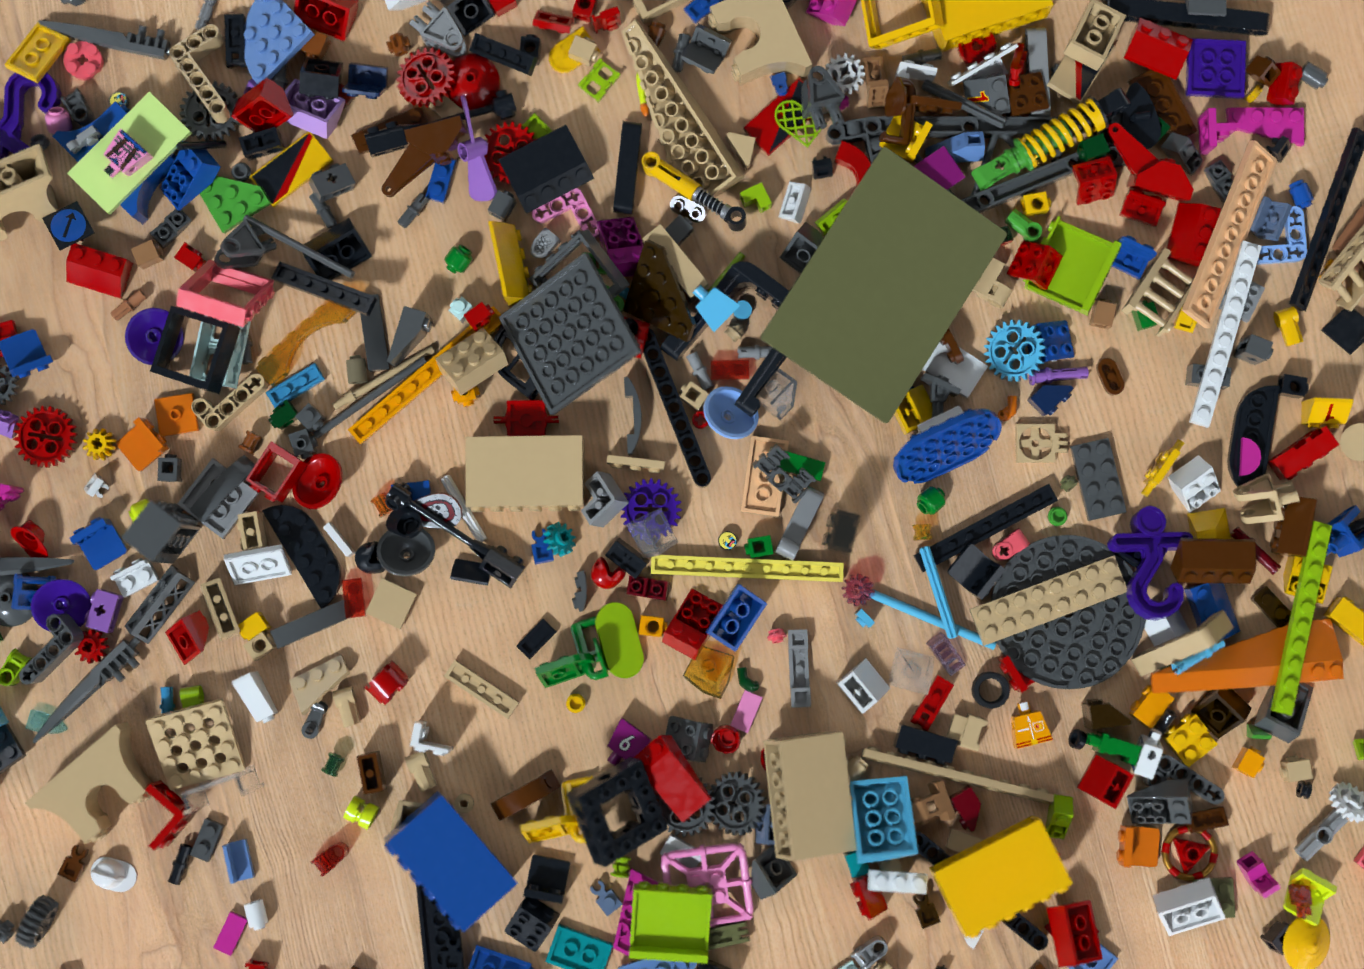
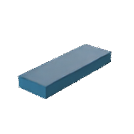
[266,363,326,408]

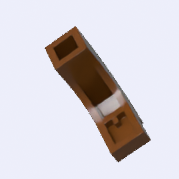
[491,769,561,821]

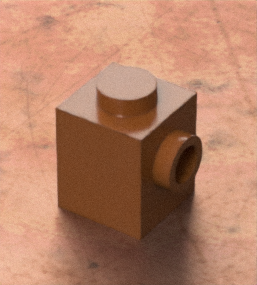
[301,29,331,60]

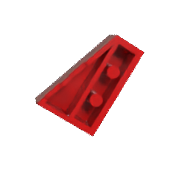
[1268,426,1340,481]

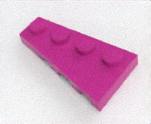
[1226,107,1304,147]
[613,868,660,956]

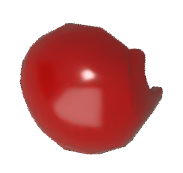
[711,724,741,754]

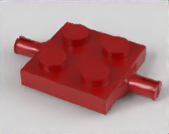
[493,400,559,436]

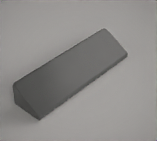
[360,294,390,372]

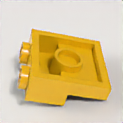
[1162,713,1218,768]

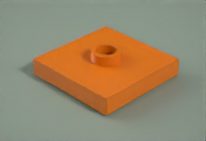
[154,393,199,437]

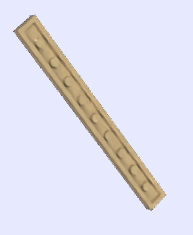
[861,747,1054,804]

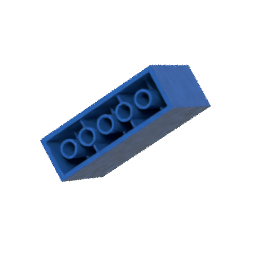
[384,791,518,932]

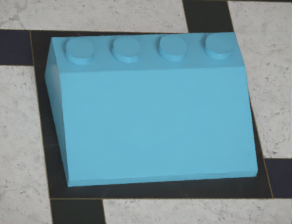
[849,776,918,864]

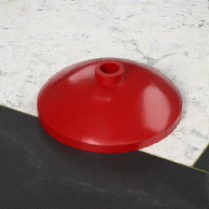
[447,54,500,110]
[292,453,342,509]

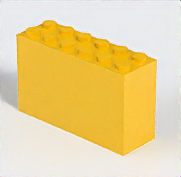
[921,0,1054,52]
[929,815,1073,938]

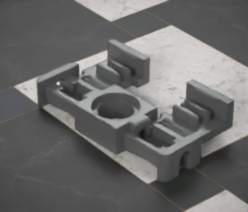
[752,444,816,503]

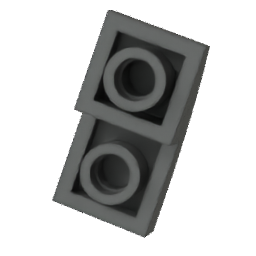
[1204,159,1233,203]
[150,209,192,249]
[572,571,587,612]

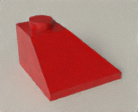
[165,610,209,665]

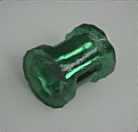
[321,752,345,777]

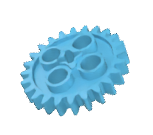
[984,320,1047,382]

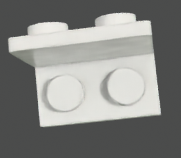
[894,60,938,82]
[410,720,453,756]

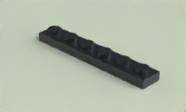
[271,262,378,316]

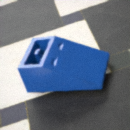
[160,141,221,211]

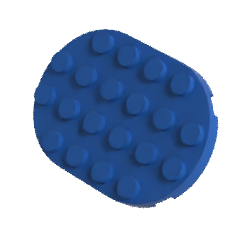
[893,409,1002,484]

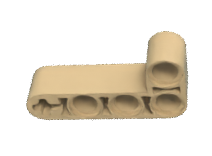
[191,374,269,431]

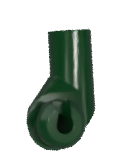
[737,667,759,692]

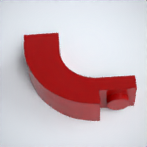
[834,141,871,187]

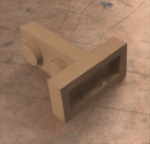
[862,56,889,109]

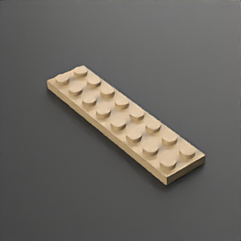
[969,555,1127,646]

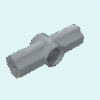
[1294,808,1348,861]

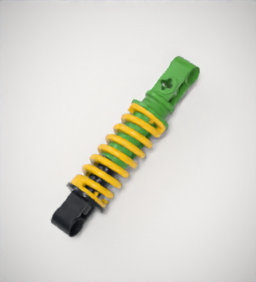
[971,88,1132,190]

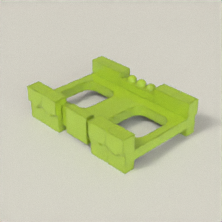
[578,58,621,103]

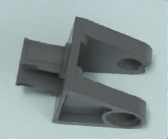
[801,66,845,130]
[214,220,277,269]

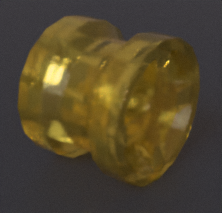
[912,524,932,541]

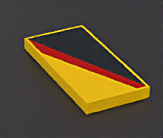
[250,132,334,207]

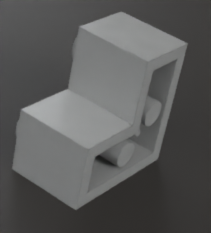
[581,471,629,527]

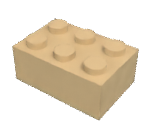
[1063,0,1126,71]
[435,328,508,395]

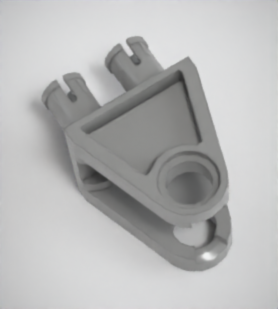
[409,1,467,58]

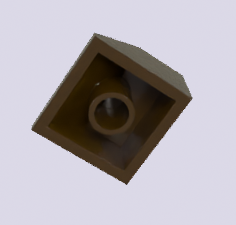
[1191,689,1252,739]
[1081,698,1132,729]

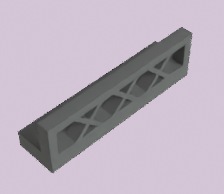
[125,565,195,644]

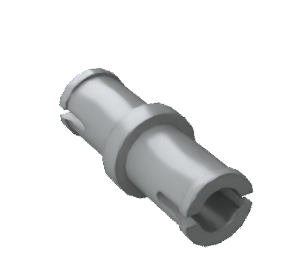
[737,345,773,360]
[686,351,714,390]

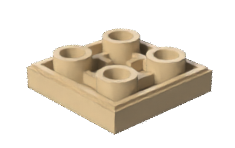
[365,578,417,629]

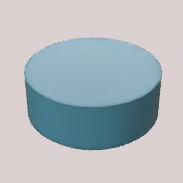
[733,300,752,320]

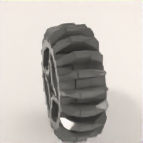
[15,895,58,949]

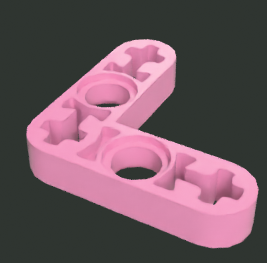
[532,188,599,239]

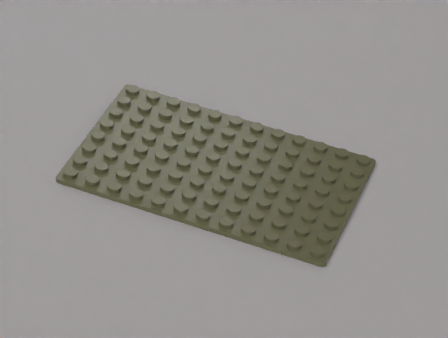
[761,147,1007,423]

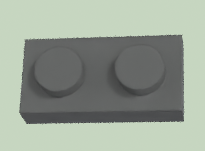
[190,818,224,862]

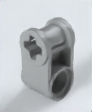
[850,936,888,969]

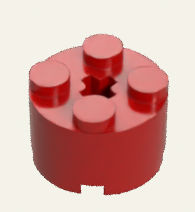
[364,660,409,705]

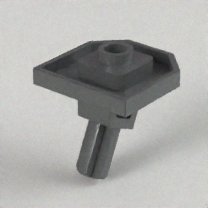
[921,373,961,418]

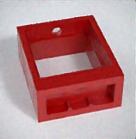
[246,441,308,503]

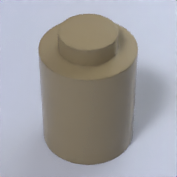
[346,355,368,384]

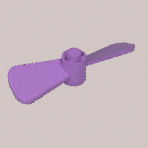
[457,95,497,201]

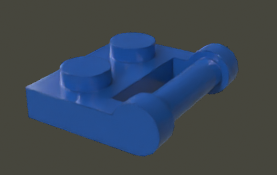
[11,574,56,610]

